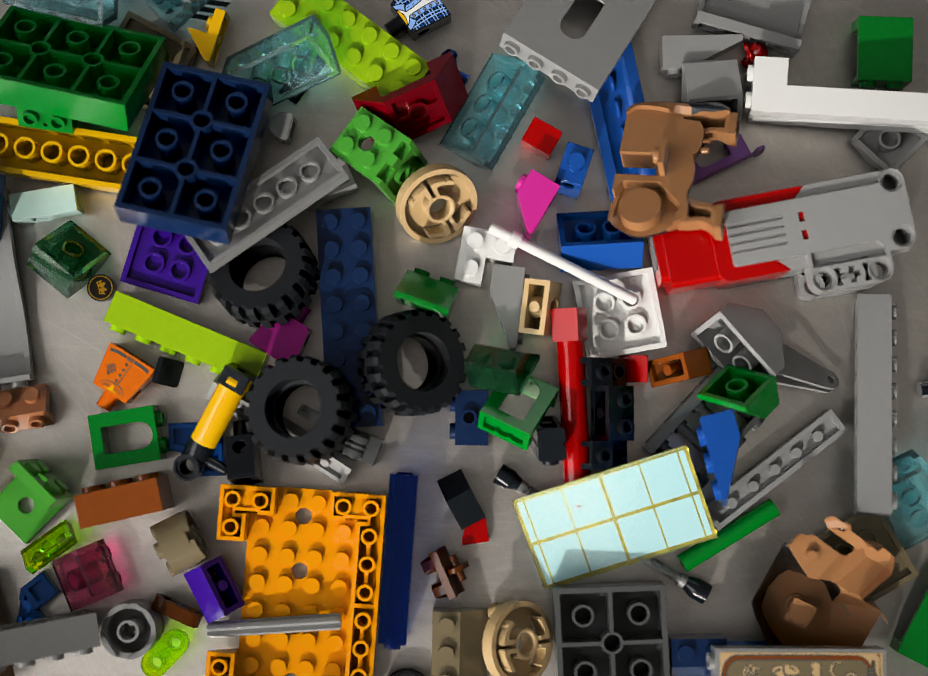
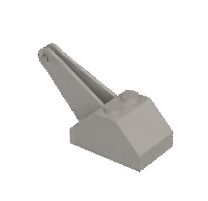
[691,303,839,393]

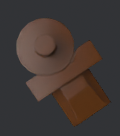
[421,545,470,600]

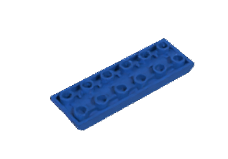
[588,43,656,203]

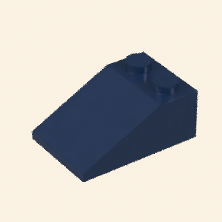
[668,633,727,676]

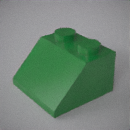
[697,364,780,419]

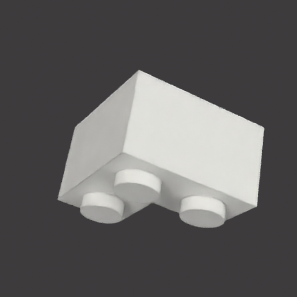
[454,226,516,287]

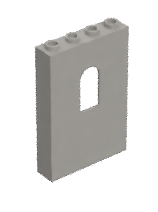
[499,0,657,103]

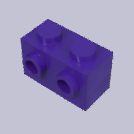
[184,555,246,623]

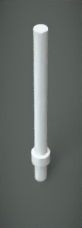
[487,222,638,305]

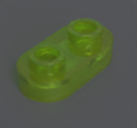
[141,629,190,676]

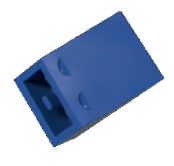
[696,409,741,506]

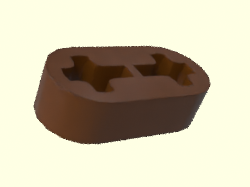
[151,593,204,628]

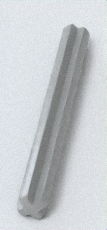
[206,613,342,638]

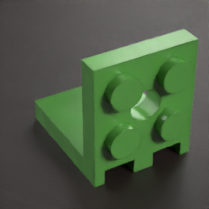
[329,106,428,204]
[0,459,74,544]

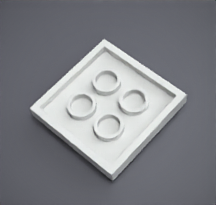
[572,267,668,358]

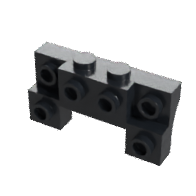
[580,357,635,469]

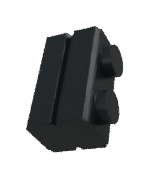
[531,415,566,466]

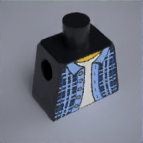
[384,0,451,40]

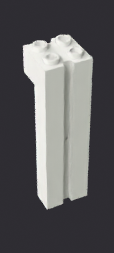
[742,56,928,134]

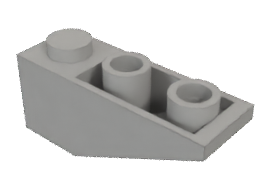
[489,264,530,350]

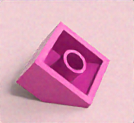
[514,169,560,240]

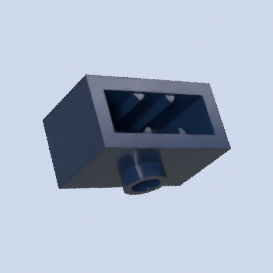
[450,390,489,445]

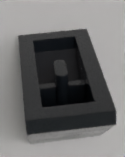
[437,469,486,530]

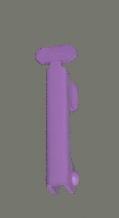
[692,134,765,186]

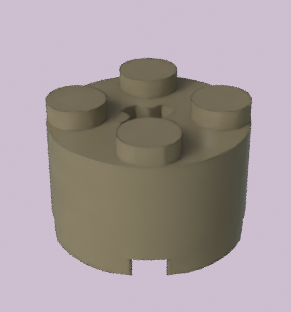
[150,510,210,577]

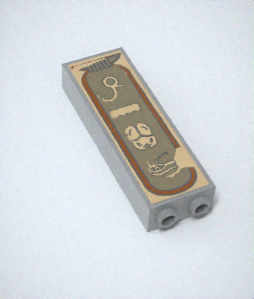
[706,645,887,676]

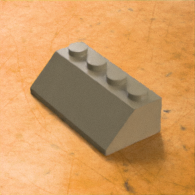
[431,607,488,676]

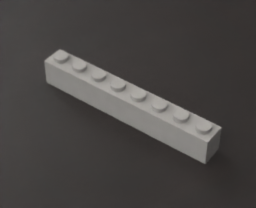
[854,294,897,517]

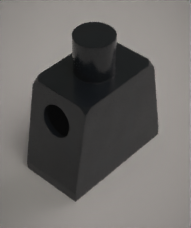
[225,420,264,484]

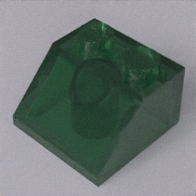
[26,220,111,299]
[464,344,540,396]

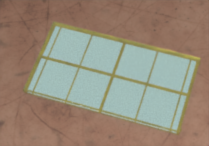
[512,445,718,591]

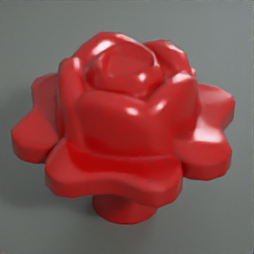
[741,41,769,69]

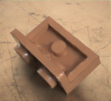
[0,383,54,434]

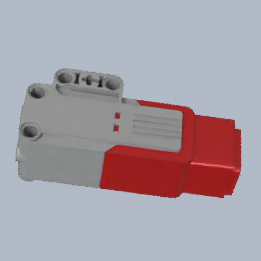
[646,168,916,301]

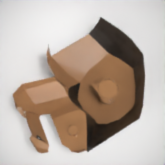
[751,516,895,646]

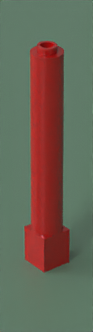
[551,307,591,506]

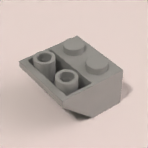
[681,58,743,121]

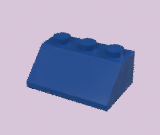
[556,210,644,272]

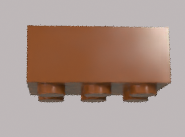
[73,472,175,529]

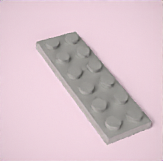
[184,137,349,274]

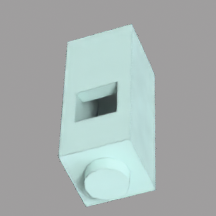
[7,184,84,225]

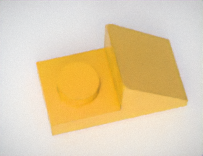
[187,8,230,68]

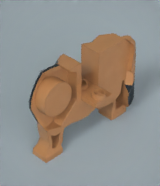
[608,101,740,241]

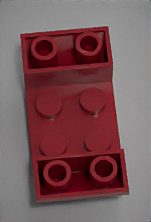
[351,51,469,141]

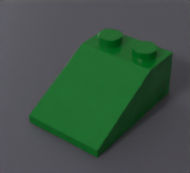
[394,268,459,320]

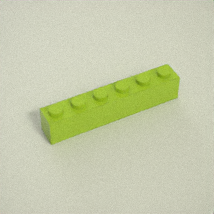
[103,291,270,377]

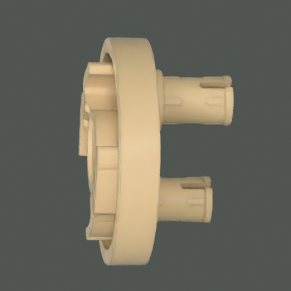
[395,163,478,244]
[482,600,553,676]

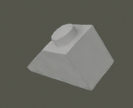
[658,34,743,78]

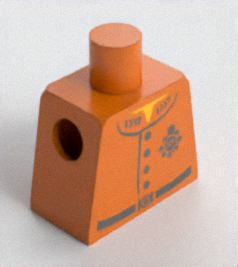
[94,342,155,412]

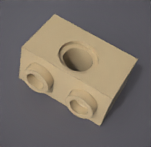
[518,278,562,336]

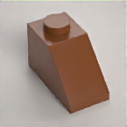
[648,347,713,388]

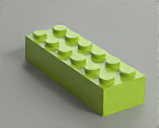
[269,0,430,97]

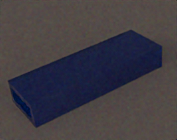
[378,471,420,650]

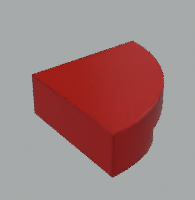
[462,513,489,546]

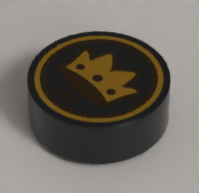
[87,274,116,302]

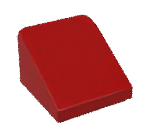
[619,355,648,383]

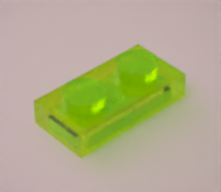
[20,519,78,575]

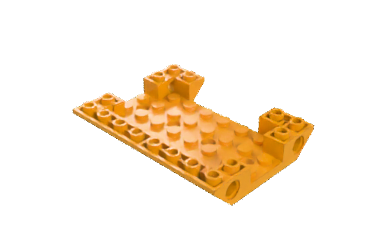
[205,484,387,676]

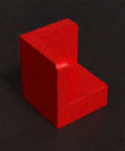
[520,117,562,160]

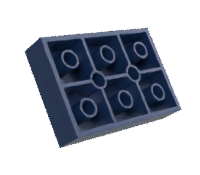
[114,61,274,245]

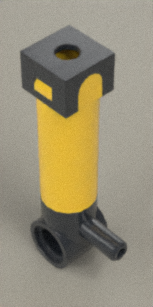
[173,362,257,481]

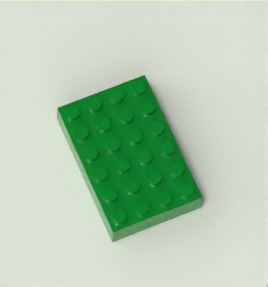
[0,5,168,131]

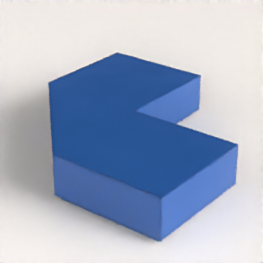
[16,570,62,623]

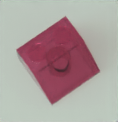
[51,539,124,612]

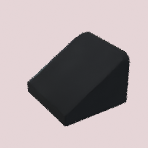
[152,356,184,388]

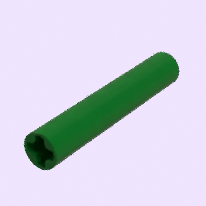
[677,499,780,572]

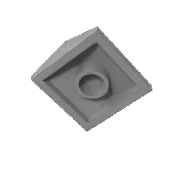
[850,130,928,171]

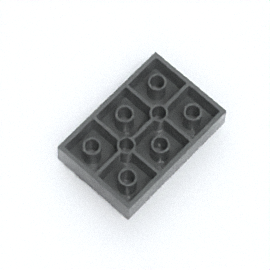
[552,581,670,676]

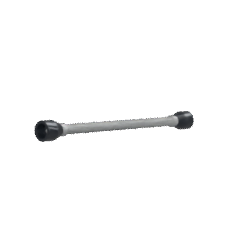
[493,464,712,604]

